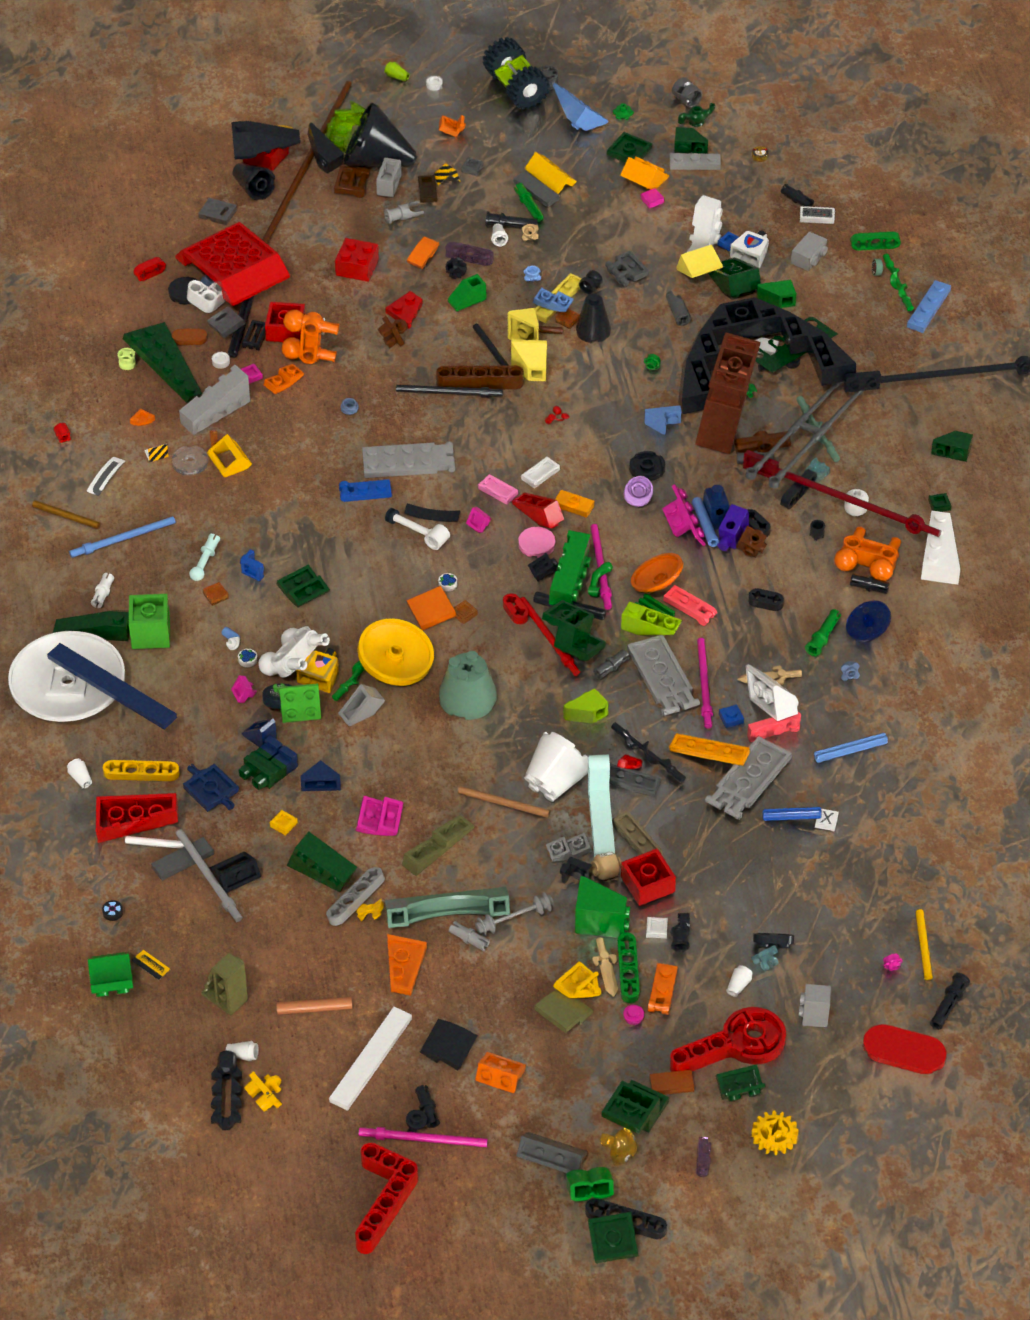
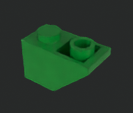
[448,274,487,312]
[757,280,796,308]

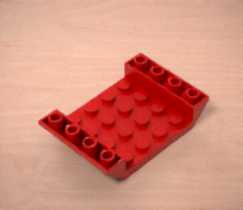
[175,222,290,306]

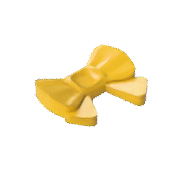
[356,899,384,921]

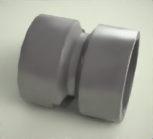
[672,77,703,108]

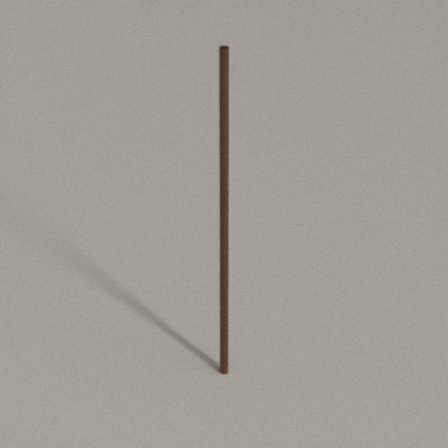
[262,81,352,244]

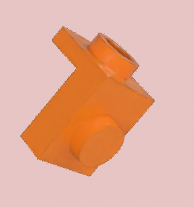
[439,115,466,137]

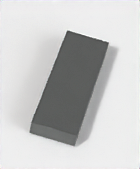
[513,171,560,207]
[609,763,661,797]
[151,837,214,881]

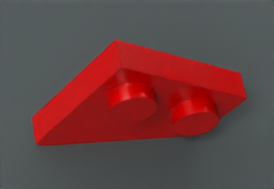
[385,291,423,329]

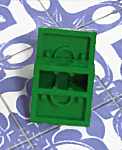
[87,952,133,997]

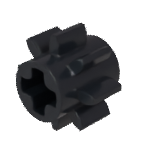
[445,257,467,279]

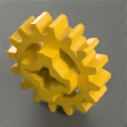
[751,1110,799,1155]

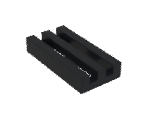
[242,320,266,351]

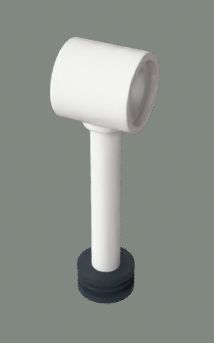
[385,508,450,550]

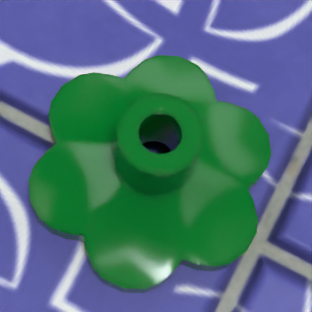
[613,103,634,120]

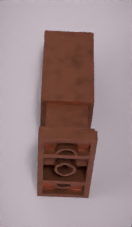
[695,332,761,454]

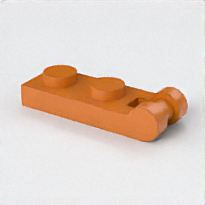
[648,963,678,1015]

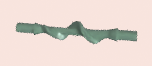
[796,396,840,462]

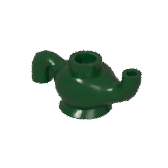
[678,103,715,127]

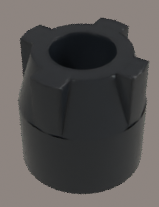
[809,520,825,541]

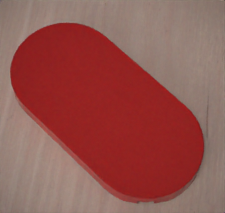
[863,1024,947,1074]

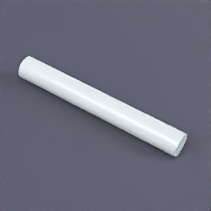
[125,836,184,849]

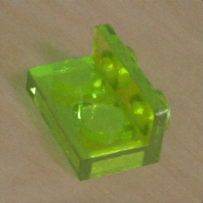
[324,117,352,153]

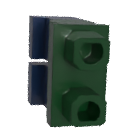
[239,735,298,790]

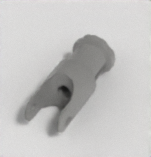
[384,201,424,224]

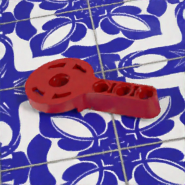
[670,1007,786,1072]

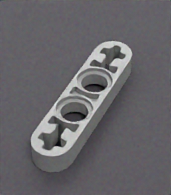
[326,867,385,926]

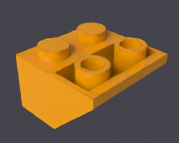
[620,156,669,189]

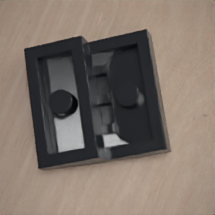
[420,1019,478,1071]

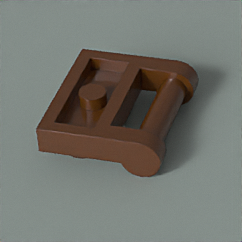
[334,166,370,198]

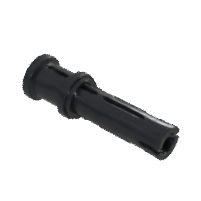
[485,211,538,228]
[930,973,970,1030]

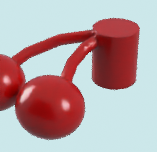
[545,406,569,424]

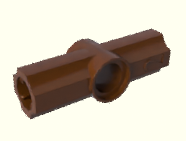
[734,431,791,454]

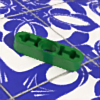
[850,232,901,251]

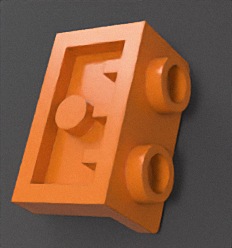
[475,1052,526,1093]

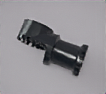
[670,913,690,952]

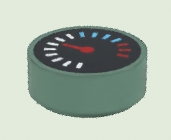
[872,259,883,276]

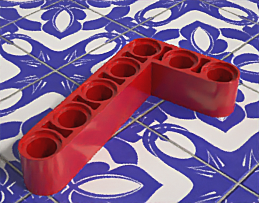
[355,1143,418,1254]

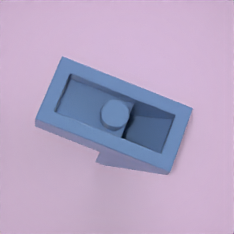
[644,405,682,434]

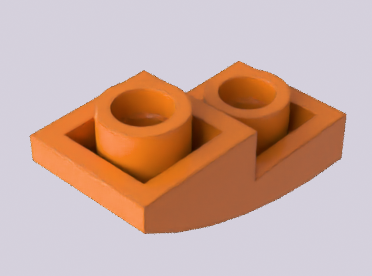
[407,236,440,269]
[264,364,304,394]

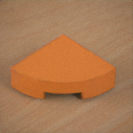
[130,409,155,426]

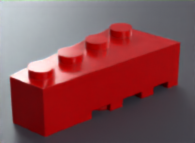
[96,793,178,843]

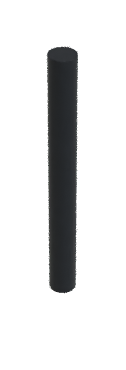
[473,323,508,366]

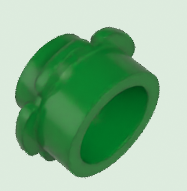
[644,354,661,370]

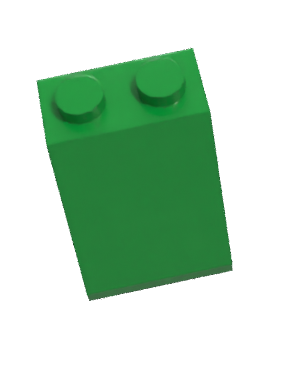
[575,876,630,938]

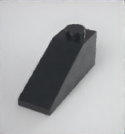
[307,122,344,174]

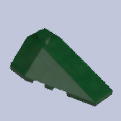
[53,610,130,642]

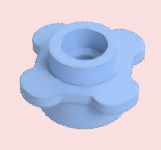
[524,266,541,281]

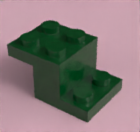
[542,600,606,661]
[601,1080,669,1134]

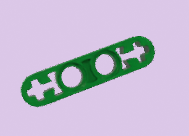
[617,932,640,1004]

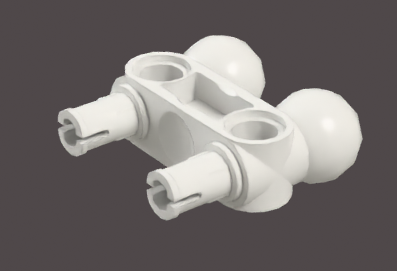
[259,626,330,677]

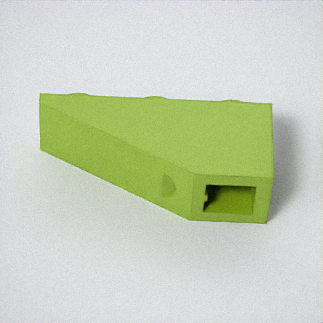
[621,601,682,635]

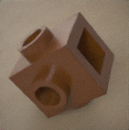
[736,526,767,558]

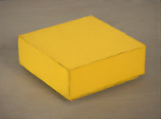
[269,810,298,836]

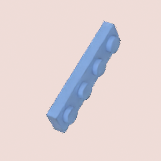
[907,280,951,333]

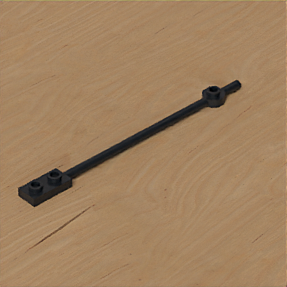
[843,356,1030,393]

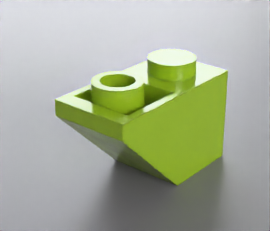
[563,688,609,724]

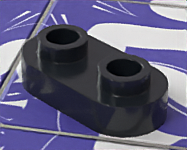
[753,933,794,948]

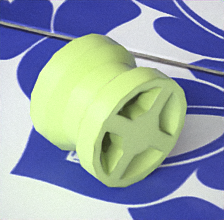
[118,348,136,370]

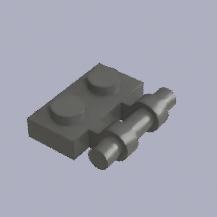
[605,251,649,286]

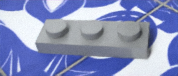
[670,153,721,170]

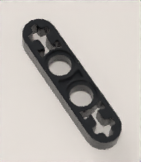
[585,1198,667,1239]

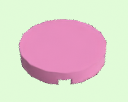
[518,527,555,558]

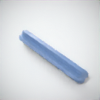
[814,733,888,763]

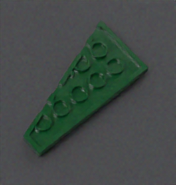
[123,322,202,403]

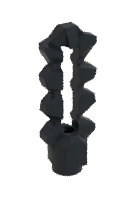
[211,1051,242,1130]

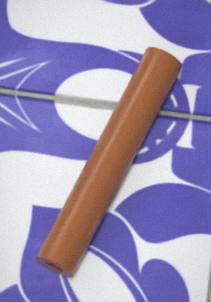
[277,997,352,1015]

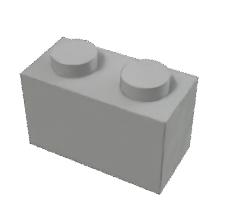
[791,232,828,271]
[799,984,831,1027]

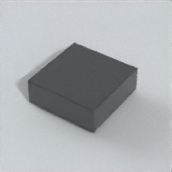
[461,157,483,176]

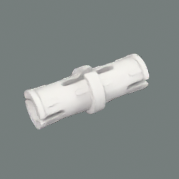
[91,573,114,608]

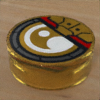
[752,146,769,162]

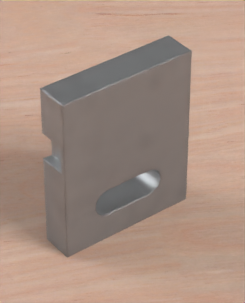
[198,198,237,225]
[207,306,245,338]

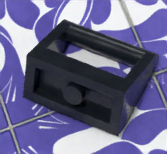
[209,851,261,893]

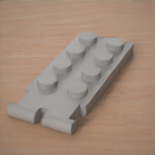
[362,442,455,478]
[627,635,700,716]
[705,736,792,820]

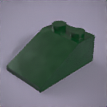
[708,257,761,298]

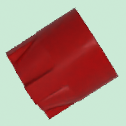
[53,423,71,443]

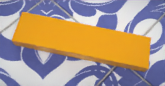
[669,733,750,766]

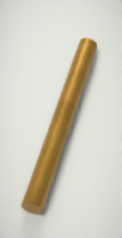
[32,500,100,529]

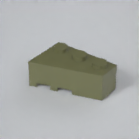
[201,953,248,1016]

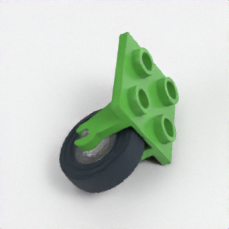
[262,683,321,723]

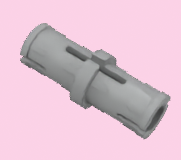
[449,921,490,951]

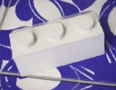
[745,664,798,721]

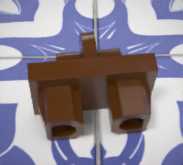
[378,316,407,348]

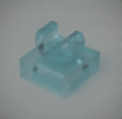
[805,458,830,483]
[751,945,778,971]

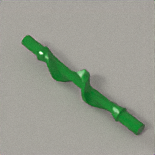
[883,254,914,311]
[332,661,365,701]

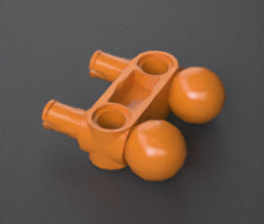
[281,310,339,364]
[834,527,901,582]

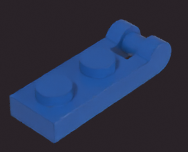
[339,479,392,502]

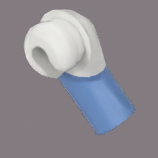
[221,627,240,650]

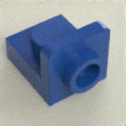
[240,549,264,581]

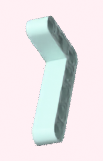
[588,754,615,857]

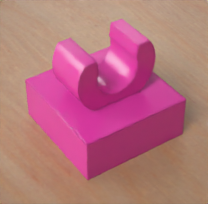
[466,507,491,533]
[231,675,257,703]

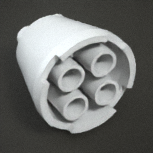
[524,731,588,802]

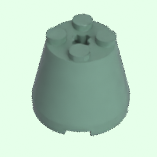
[439,651,497,720]

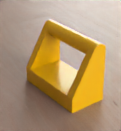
[207,434,252,477]

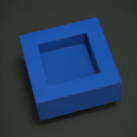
[718,231,739,252]
[719,705,744,728]

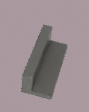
[516,1132,588,1173]

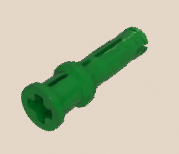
[805,609,841,657]

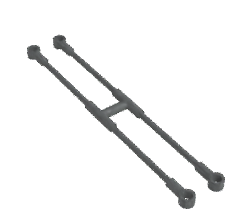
[746,382,864,488]

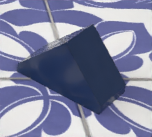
[242,718,277,747]
[300,760,341,791]

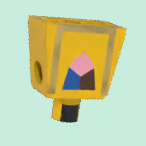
[296,648,339,693]

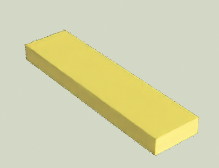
[535,273,582,323]

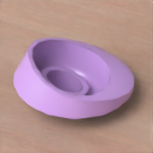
[623,476,653,507]

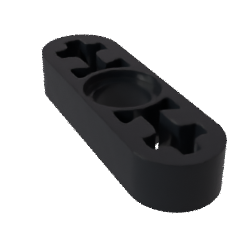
[780,469,817,509]

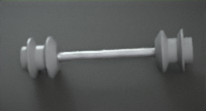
[475,892,554,937]

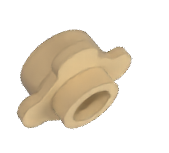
[522,224,539,241]

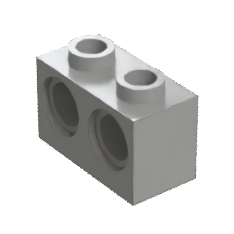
[376,158,402,197]

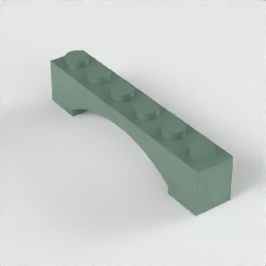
[385,887,510,928]

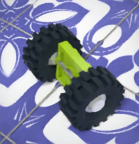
[483,37,550,110]

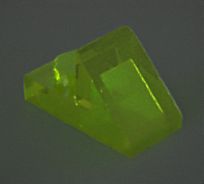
[335,101,366,127]

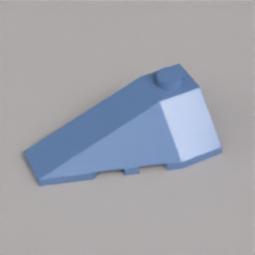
[553,83,608,131]

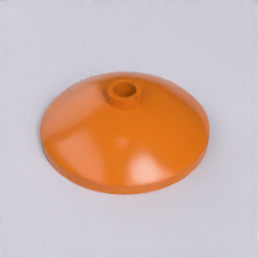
[631,553,683,593]

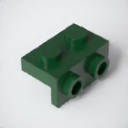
[715,1064,766,1102]

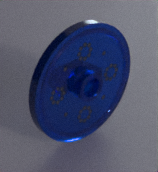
[846,600,891,642]

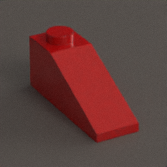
[511,492,564,528]

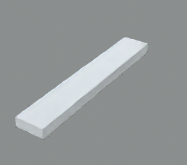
[329,1007,412,1111]

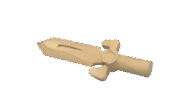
[737,665,802,685]
[592,938,618,997]

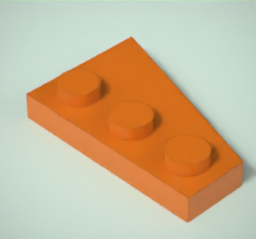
[387,934,427,996]

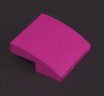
[355,796,404,836]

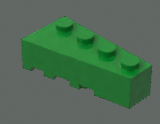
[549,530,592,605]

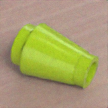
[384,61,410,82]

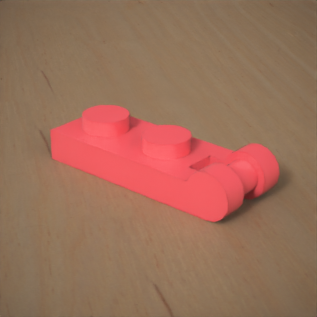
[663,585,717,626]
[747,712,801,742]

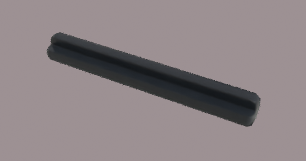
[533,591,606,620]

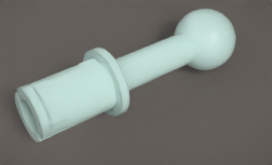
[189,533,220,581]

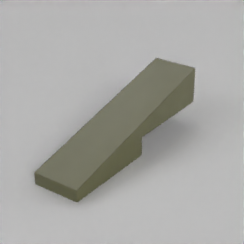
[402,815,474,876]

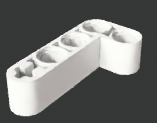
[187,280,226,313]

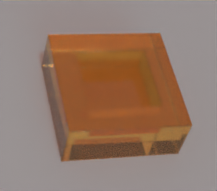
[556,309,580,329]
[203,582,229,606]
[453,600,478,624]

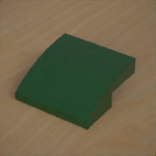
[277,564,330,607]

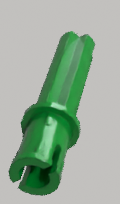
[514,183,544,223]

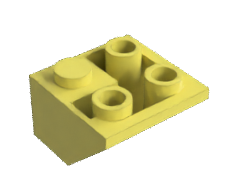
[511,339,547,381]

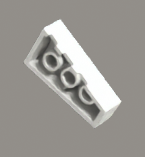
[921,511,960,585]

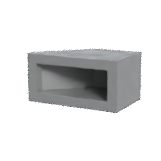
[338,684,385,726]

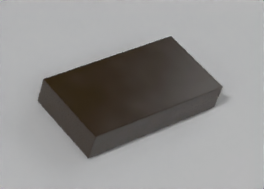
[418,175,437,203]

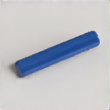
[763,807,822,821]

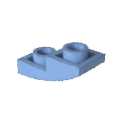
[533,288,574,312]

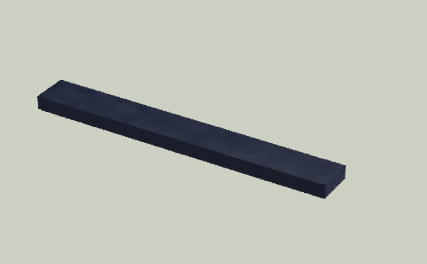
[47,643,177,730]

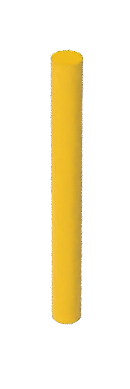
[915,909,933,980]

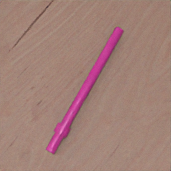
[590,524,612,610]
[697,638,713,729]
[359,1127,488,1147]

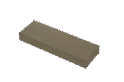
[612,811,662,855]

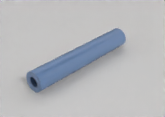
[692,497,719,547]

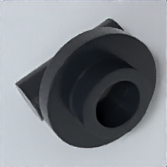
[406,1110,427,1132]

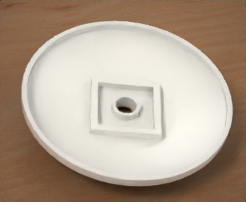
[8,631,125,722]

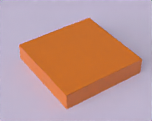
[406,586,456,631]

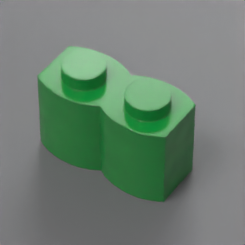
[566,1167,614,1201]

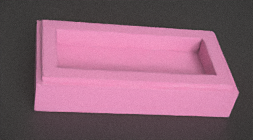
[478,474,518,505]

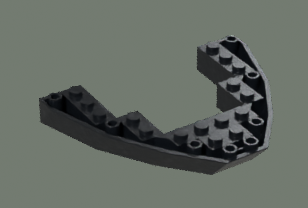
[678,297,856,414]

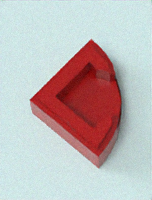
[617,754,643,769]

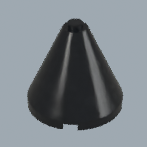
[344,102,417,167]

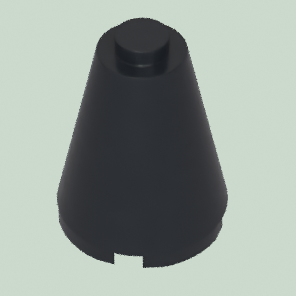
[232,163,275,200]
[576,294,611,343]

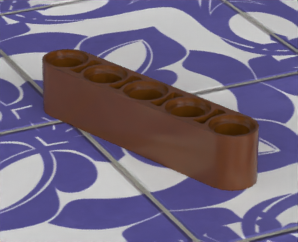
[436,365,524,390]

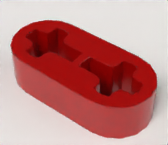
[133,257,166,281]
[503,593,529,625]

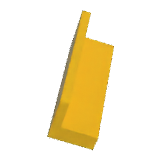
[525,152,577,194]

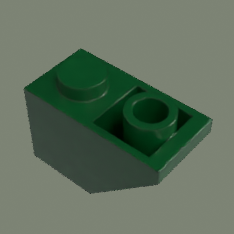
[674,127,708,154]
[931,431,973,462]

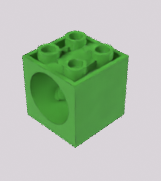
[129,594,170,649]

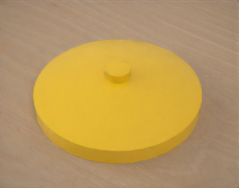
[357,619,434,686]

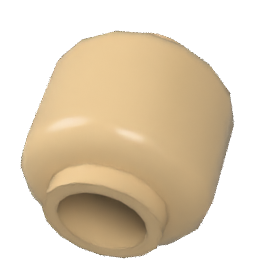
[591,852,622,880]

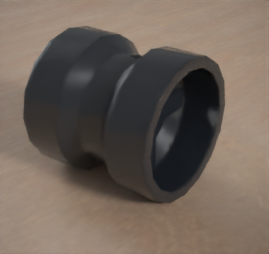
[579,270,603,294]

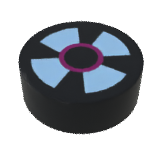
[102,900,123,921]

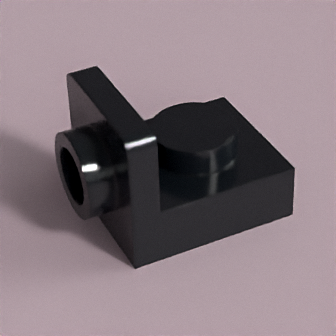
[528,553,558,581]
[560,857,592,884]

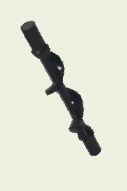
[611,722,686,783]

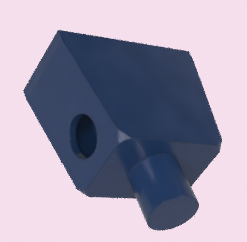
[703,485,729,530]

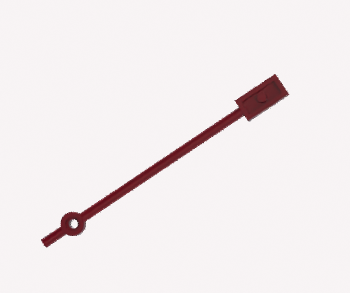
[743,450,942,537]

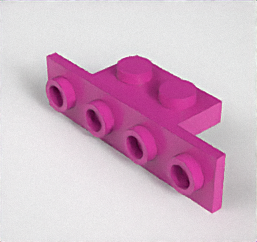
[662,484,706,546]

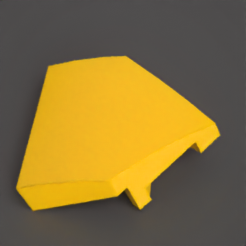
[553,961,601,998]

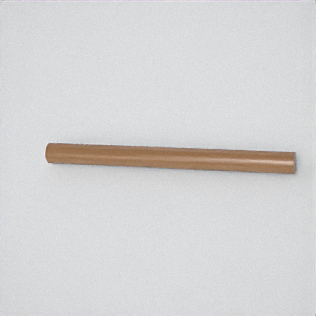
[458,786,550,818]

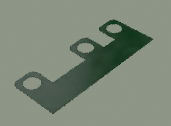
[756,317,838,373]

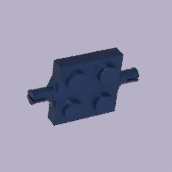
[183,764,239,812]

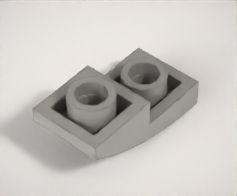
[546,833,593,862]

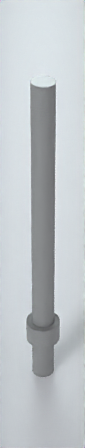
[176,829,243,922]

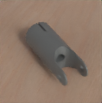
[666,291,691,326]

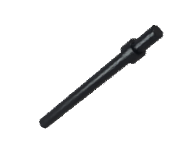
[396,384,503,398]

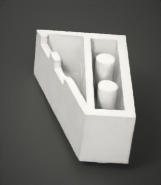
[687,195,723,252]

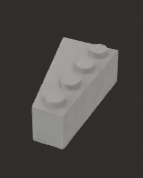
[179,365,250,435]

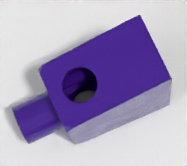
[717,504,749,551]

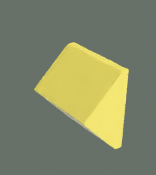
[677,244,723,278]
[508,308,539,340]

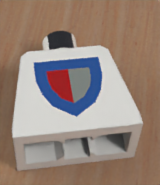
[730,231,769,268]

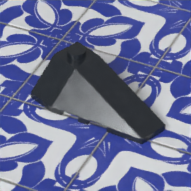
[231,121,301,160]

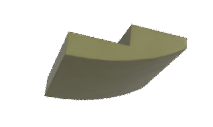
[535,990,594,1033]

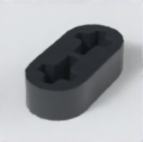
[748,509,771,537]
[748,588,784,611]

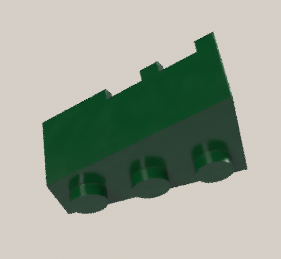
[287,832,357,892]

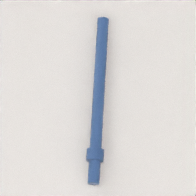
[69,516,175,558]

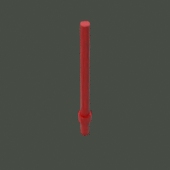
[520,597,580,676]

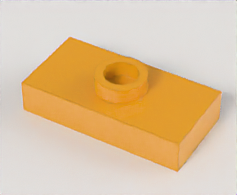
[555,490,595,518]

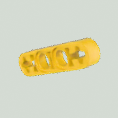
[103,760,180,781]

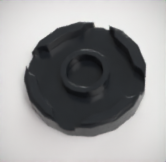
[168,277,199,305]
[629,451,665,481]

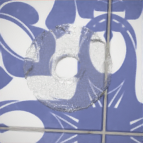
[172,445,208,476]

